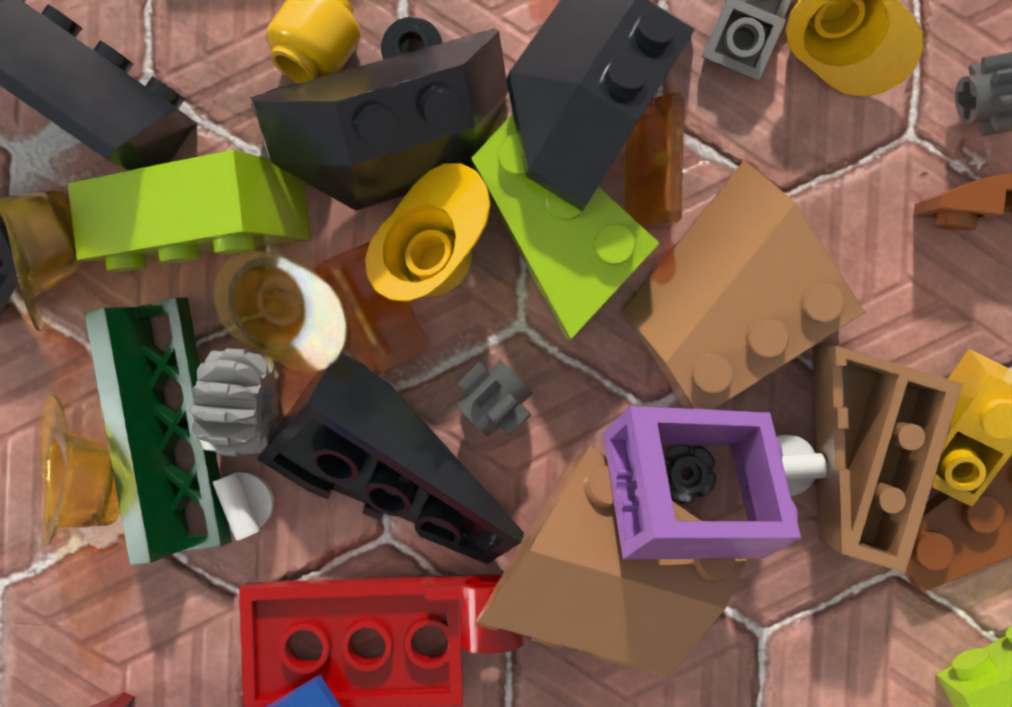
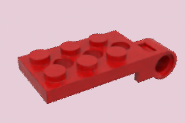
[239,574,523,707]

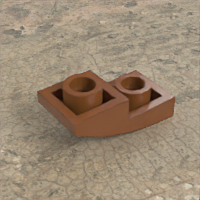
[913,172,1012,231]

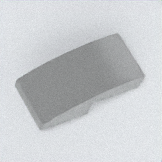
[701,0,792,81]

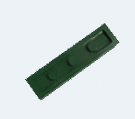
[84,298,232,565]

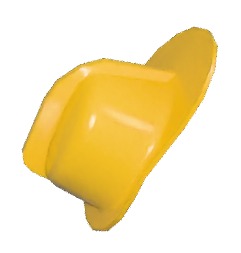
[785,0,924,97]
[365,163,490,302]

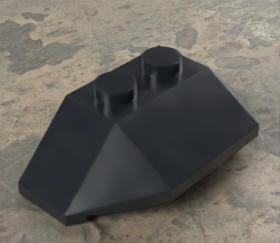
[506,0,696,212]
[250,28,508,211]

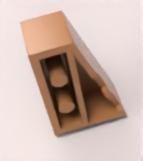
[813,346,963,573]

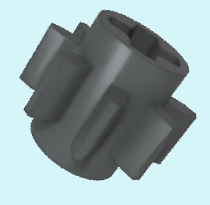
[955,52,1012,136]
[456,360,533,437]

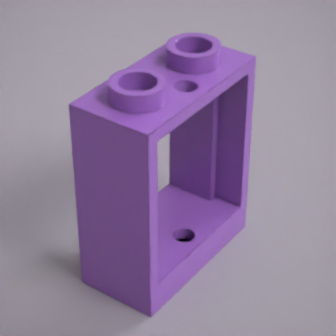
[603,406,801,560]

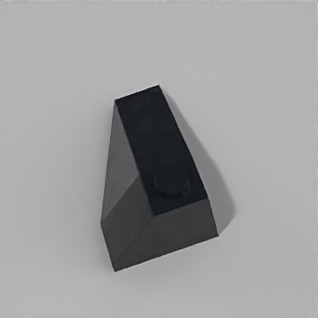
[257,349,524,564]

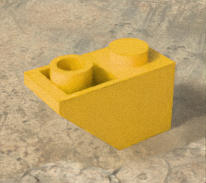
[932,349,1012,507]

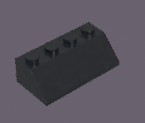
[0,0,197,170]

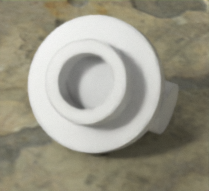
[776,434,827,496]
[212,471,274,541]

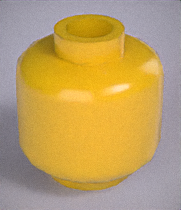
[266,0,361,83]

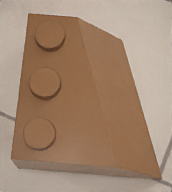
[621,160,866,410]
[474,446,747,678]

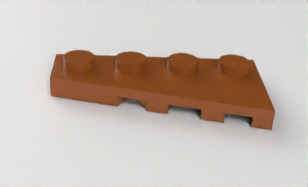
[904,455,1012,592]

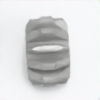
[189,348,281,457]

